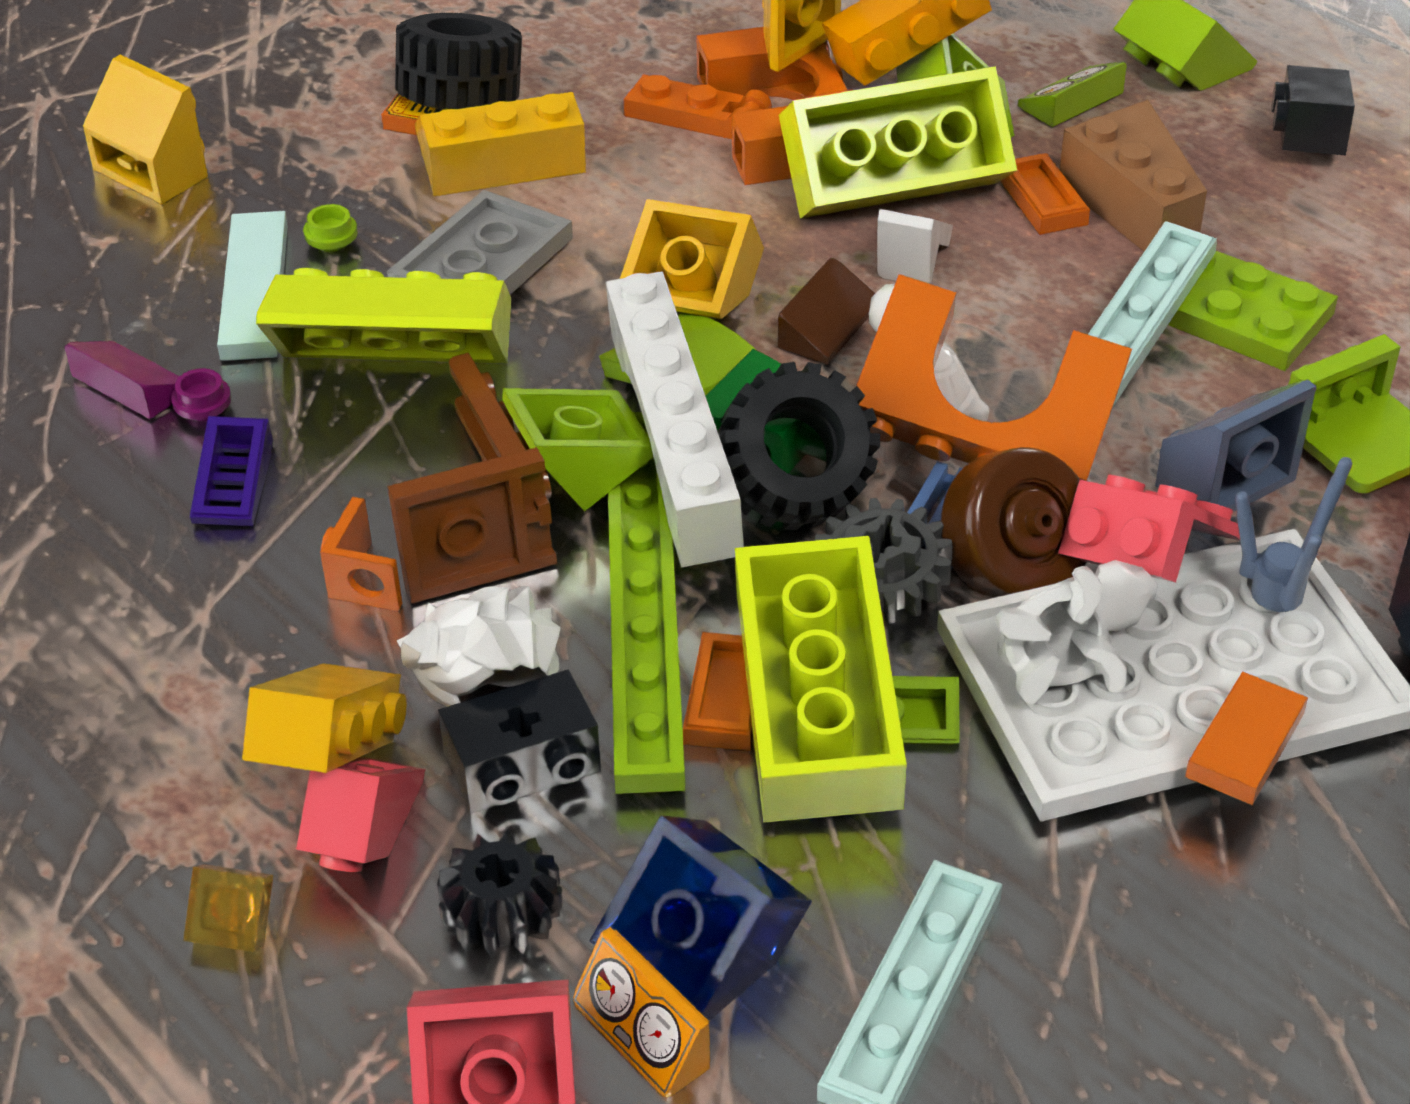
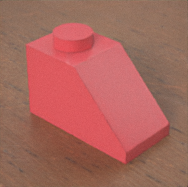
[296,756,425,872]

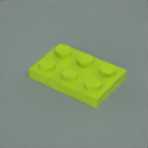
[1168,251,1338,371]

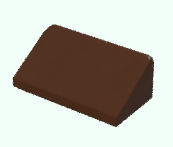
[778,258,875,365]

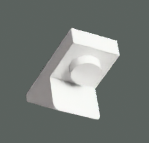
[877,209,953,284]

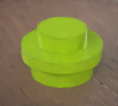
[303,204,358,252]

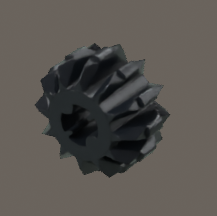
[437,829,563,959]

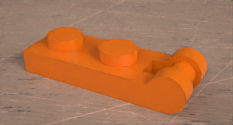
[623,74,772,139]

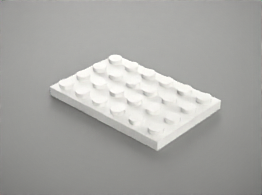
[937,529,1410,822]

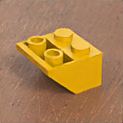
[83,54,208,205]

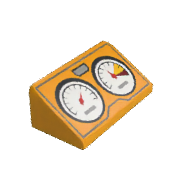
[573,927,710,1098]

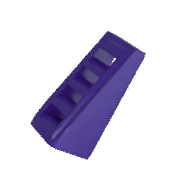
[190,416,273,526]

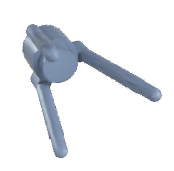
[1235,457,1352,612]

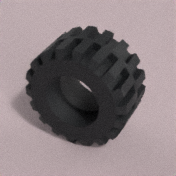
[395,13,522,110]
[717,362,880,531]

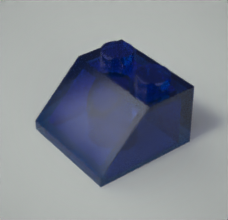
[589,815,812,1021]

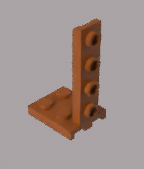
[387,353,557,603]

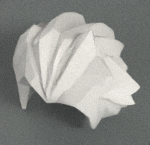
[397,586,561,707]

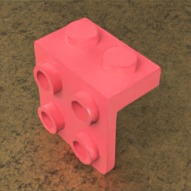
[1058,475,1240,583]

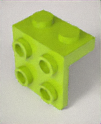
[1288,334,1410,493]

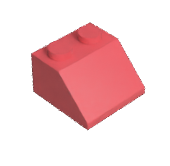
[407,979,576,1104]

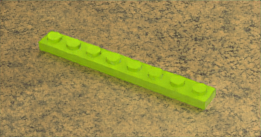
[608,412,685,794]

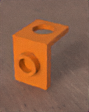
[320,497,403,611]

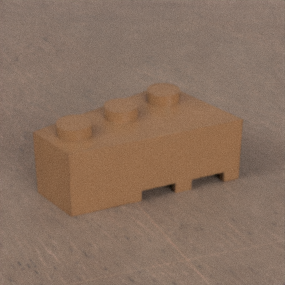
[1060,100,1207,251]

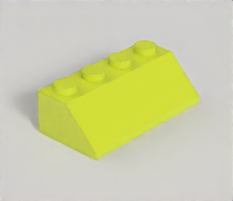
[256,268,511,363]

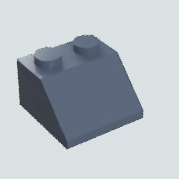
[1155,379,1316,512]

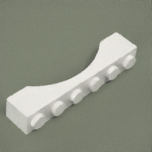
[605,271,744,568]

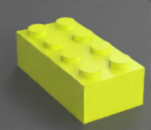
[779,66,1017,219]
[735,536,907,823]

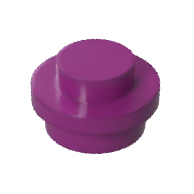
[171,368,232,421]

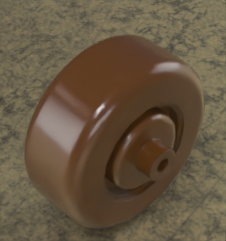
[941,447,1087,597]

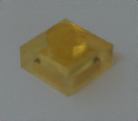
[183,864,274,952]

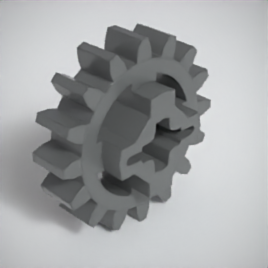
[815,498,952,623]

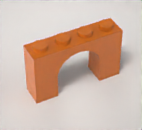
[696,27,853,185]
[856,274,1132,481]

